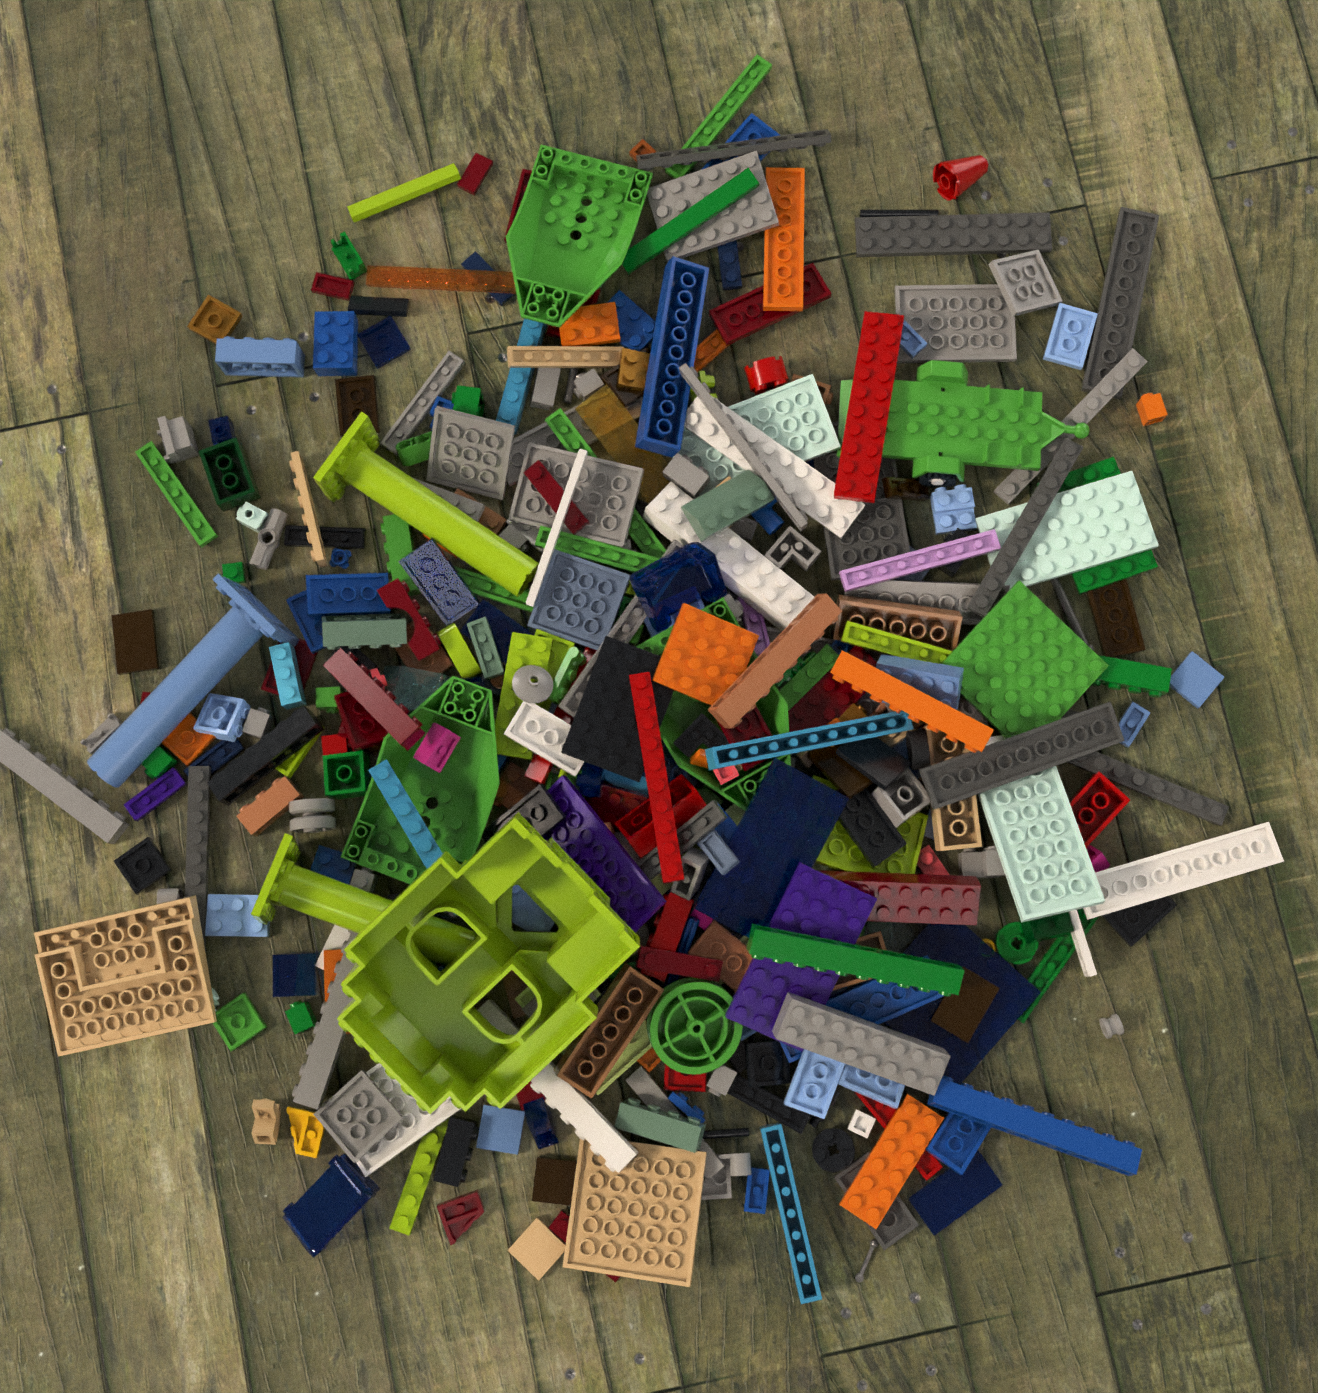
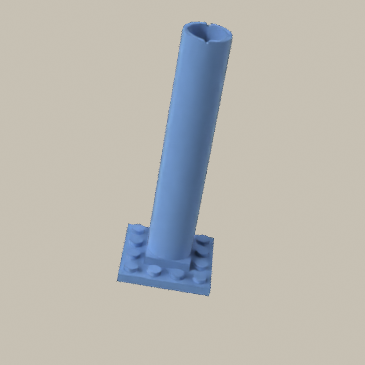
[87,574,299,788]

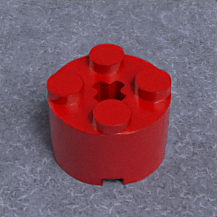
[744,356,789,396]

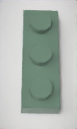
[467,617,505,681]

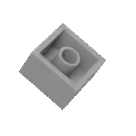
[871,768,930,828]

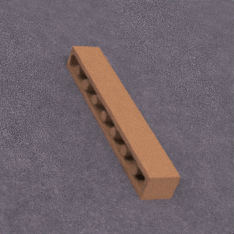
[708,593,842,728]

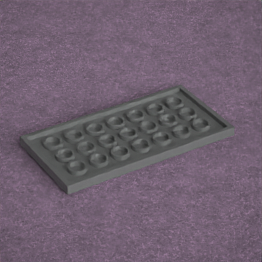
[813,421,910,581]

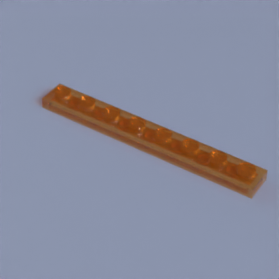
[366,265,516,294]

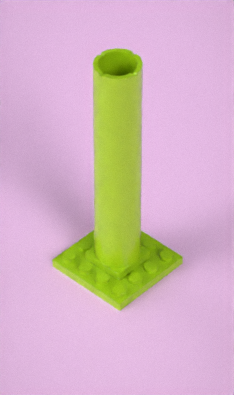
[313,411,539,597]
[251,833,478,966]

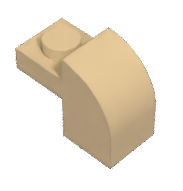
[252,1098,281,1145]

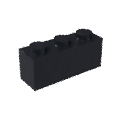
[433,1115,479,1187]

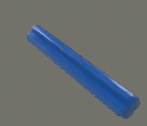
[663,916,699,988]

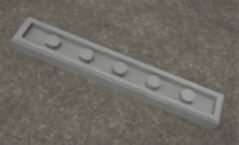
[380,351,465,456]
[625,1066,725,1180]

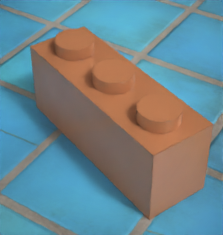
[236,776,304,837]

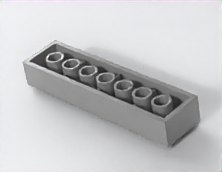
[772,992,951,1096]

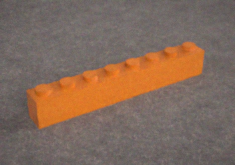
[830,650,994,753]

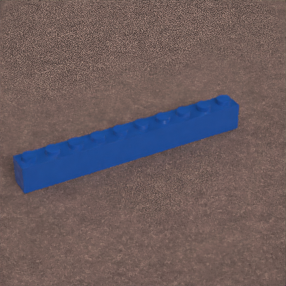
[927,1076,1142,1176]

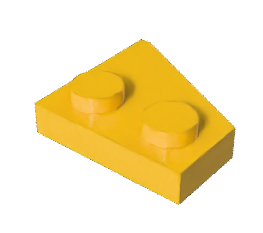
[286,1106,325,1158]

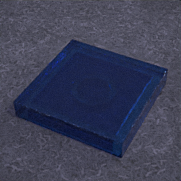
[357,316,411,369]
[273,953,316,997]

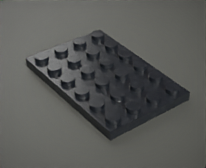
[561,636,674,782]

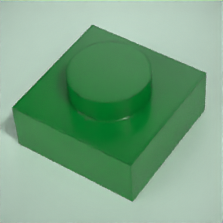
[222,562,246,584]

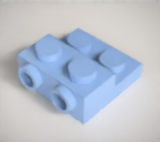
[930,484,977,535]
[193,693,251,742]

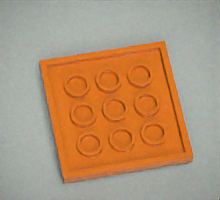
[652,603,759,706]

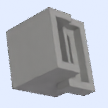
[157,416,199,464]

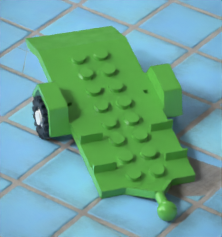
[837,360,1090,488]

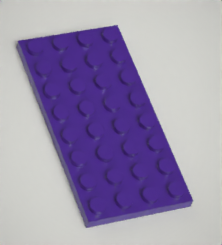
[543,775,667,933]
[725,862,877,1052]

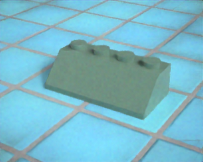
[681,469,775,542]
[321,613,407,650]

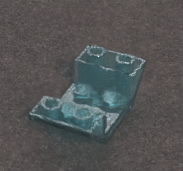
[383,666,451,711]

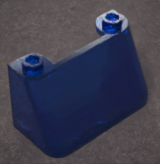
[629,542,728,633]
[282,1153,381,1258]

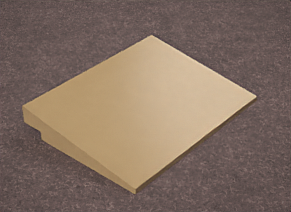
[34,895,217,1057]

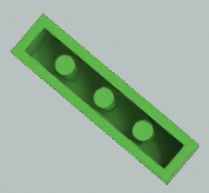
[381,514,422,596]

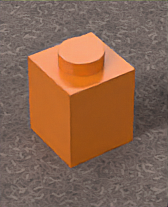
[1136,393,1168,426]

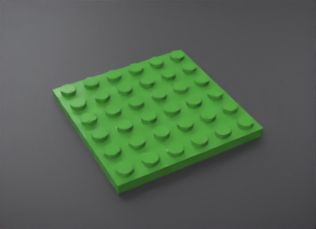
[941,580,1109,738]

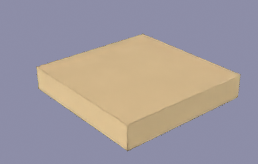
[507,1217,566,1281]

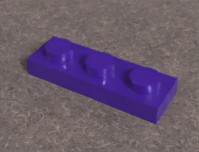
[124,767,187,822]

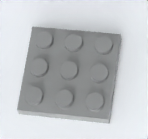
[988,249,1063,316]
[314,1070,404,1163]

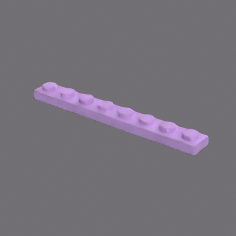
[839,529,1001,592]

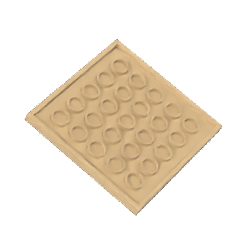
[563,1139,707,1287]

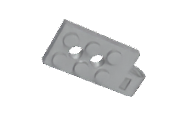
[701,1153,752,1200]

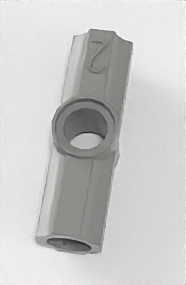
[249,508,289,570]

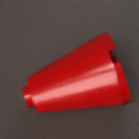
[933,155,988,201]

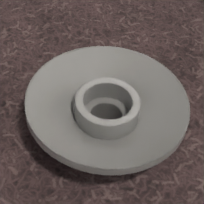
[512,665,553,703]

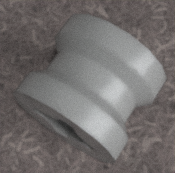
[1099,1014,1124,1039]

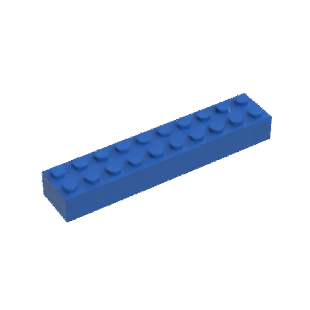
[635,256,709,457]

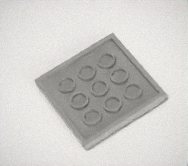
[426,406,515,500]

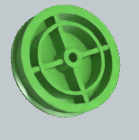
[647,977,743,1074]

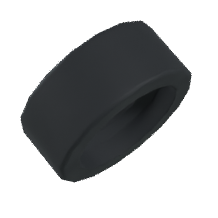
[906,729,930,770]

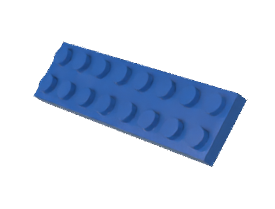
[780,955,943,1063]

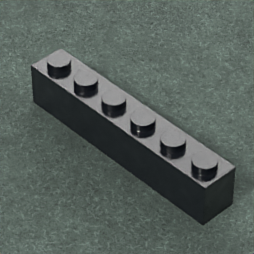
[207,706,324,806]

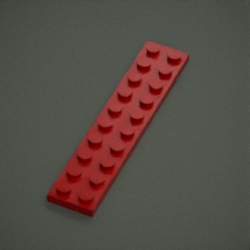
[834,311,904,503]

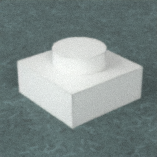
[847,1109,876,1138]

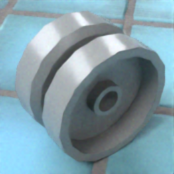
[289,798,336,833]

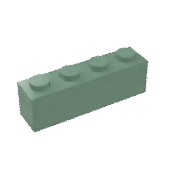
[614,1098,706,1153]

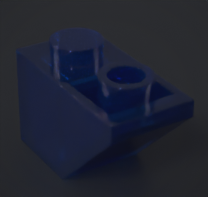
[523,1097,559,1149]

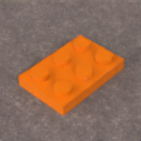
[559,302,621,346]

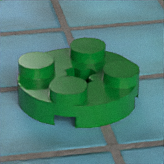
[995,922,1039,964]

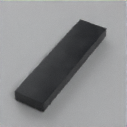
[284,525,366,549]
[727,1074,811,1134]

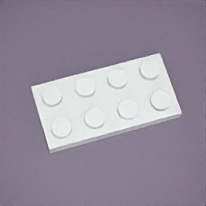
[503,701,584,777]

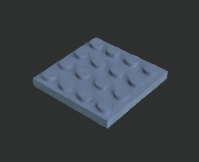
[527,549,631,650]

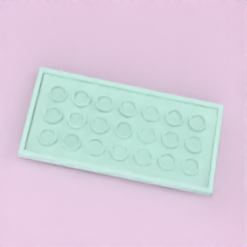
[673,374,841,498]
[975,471,1159,590]
[978,766,1105,923]

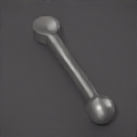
[855,1239,878,1283]

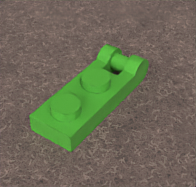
[549,647,586,705]

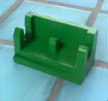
[331,231,368,280]

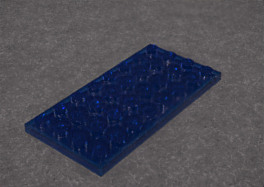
[693,758,849,938]

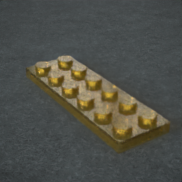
[575,384,670,504]

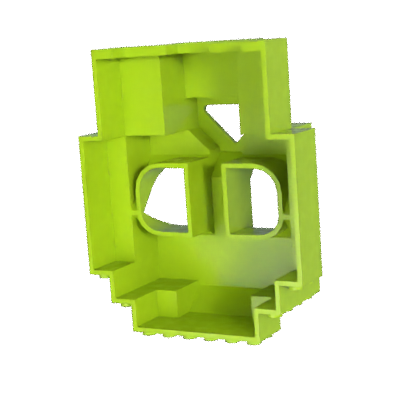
[337,812,640,1114]

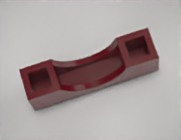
[377,578,442,661]

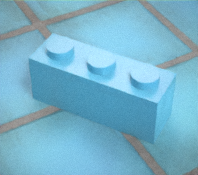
[269,642,307,710]

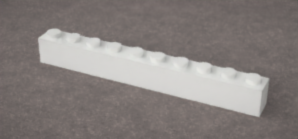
[478,999,639,1173]

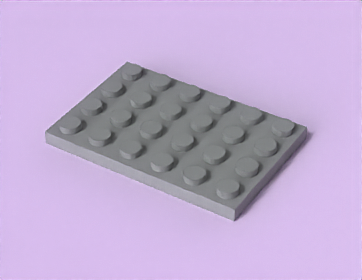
[647,151,779,262]
[894,284,1017,363]
[508,442,644,548]

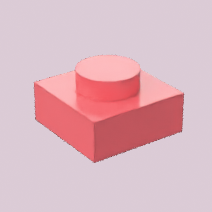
[369,668,388,692]
[713,766,739,785]

